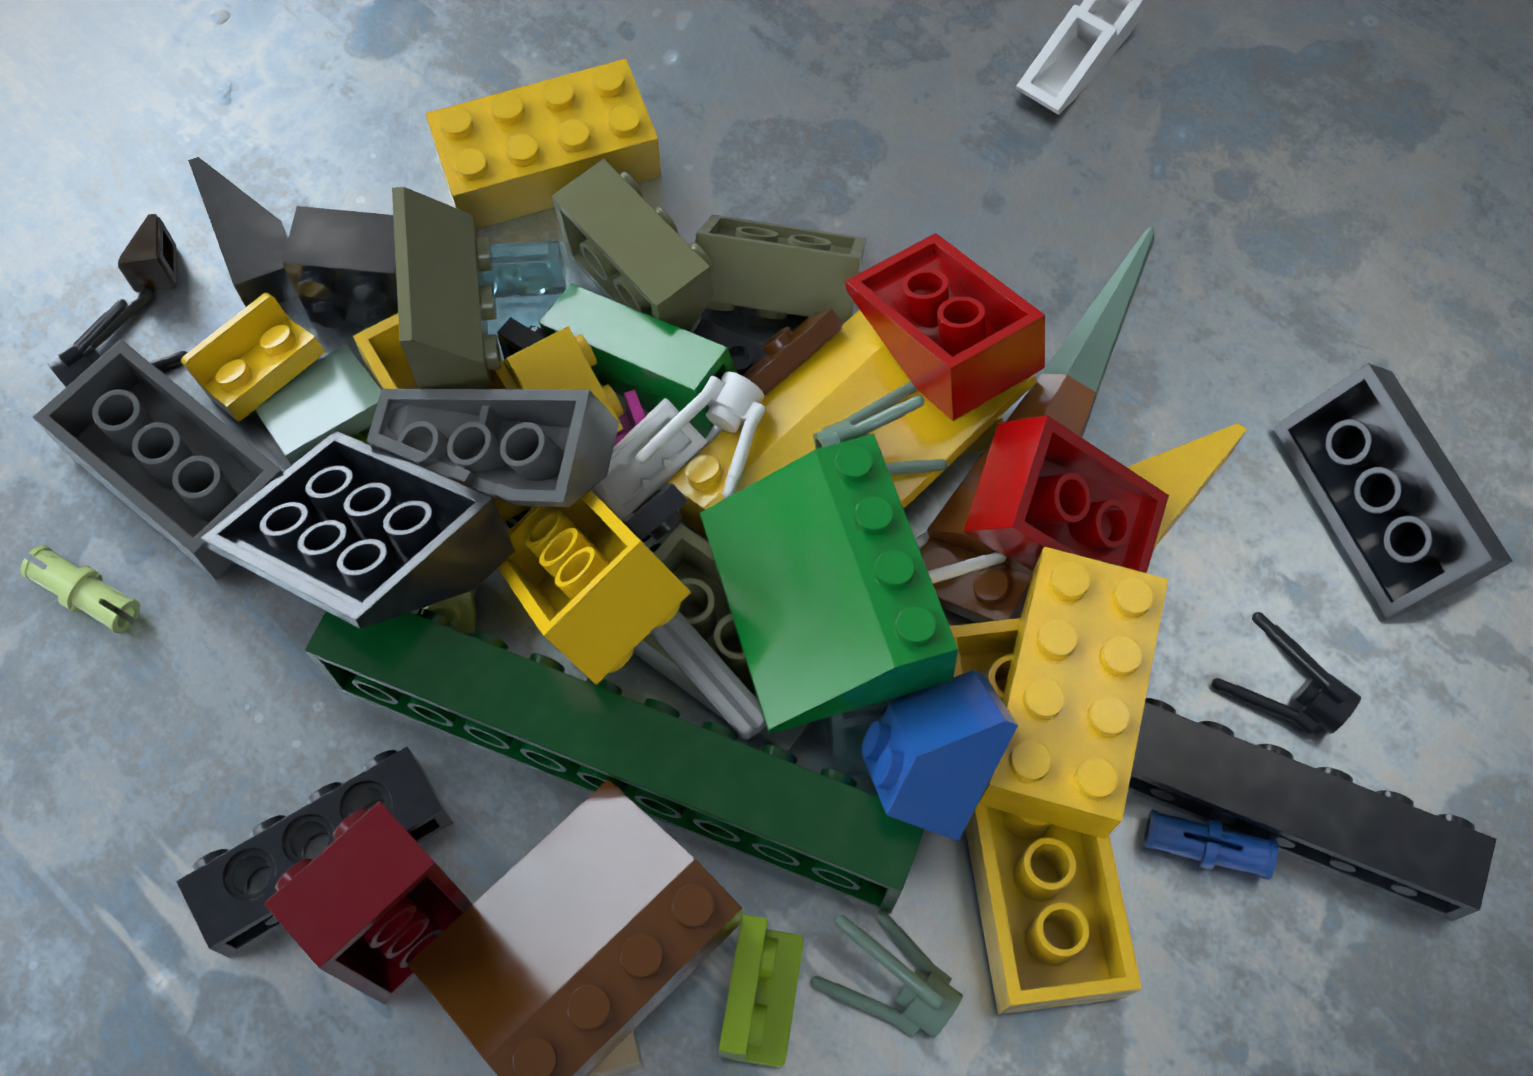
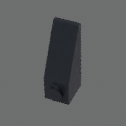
[188,157,298,307]

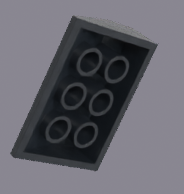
[201,430,515,629]

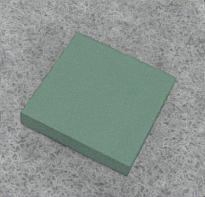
[255,345,381,465]

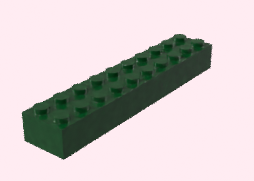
[304,609,925,914]

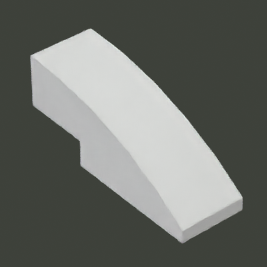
[1016,0,1145,115]

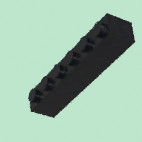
[1128,698,1497,921]

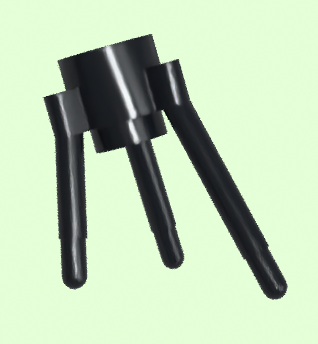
[47,288,187,387]
[1212,612,1361,735]

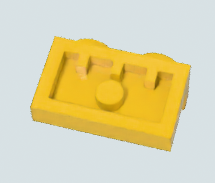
[181,293,326,422]

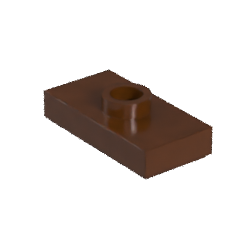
[741,309,844,396]

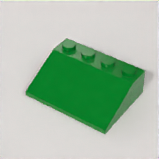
[700,433,958,734]

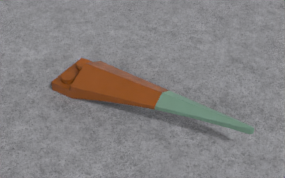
[920,226,1155,623]

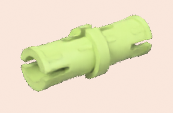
[20,545,140,634]

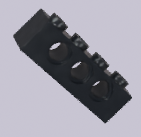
[176,746,453,958]

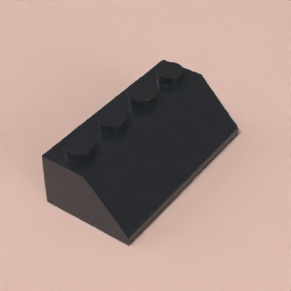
[1273,363,1513,619]

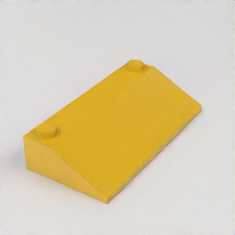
[666,310,1037,539]

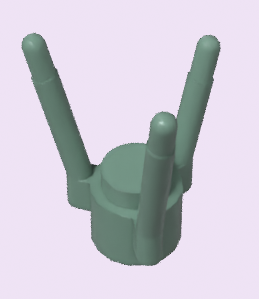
[813,382,947,476]
[811,910,963,1038]

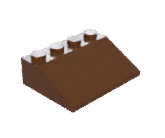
[407,780,743,1076]

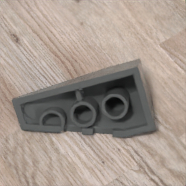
[367,389,619,507]

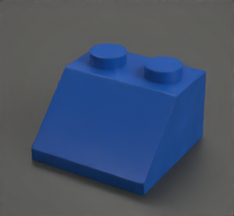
[862,670,1018,841]

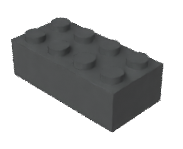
[33,339,283,580]

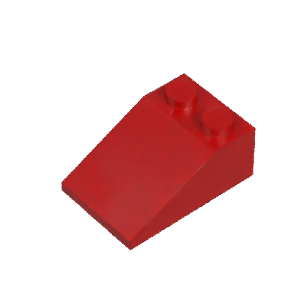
[845,233,1045,421]
[963,415,1169,573]

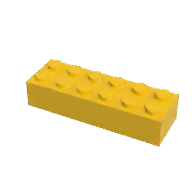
[949,618,1142,1015]

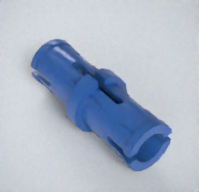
[1143,809,1278,880]

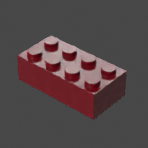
[264,801,473,1004]

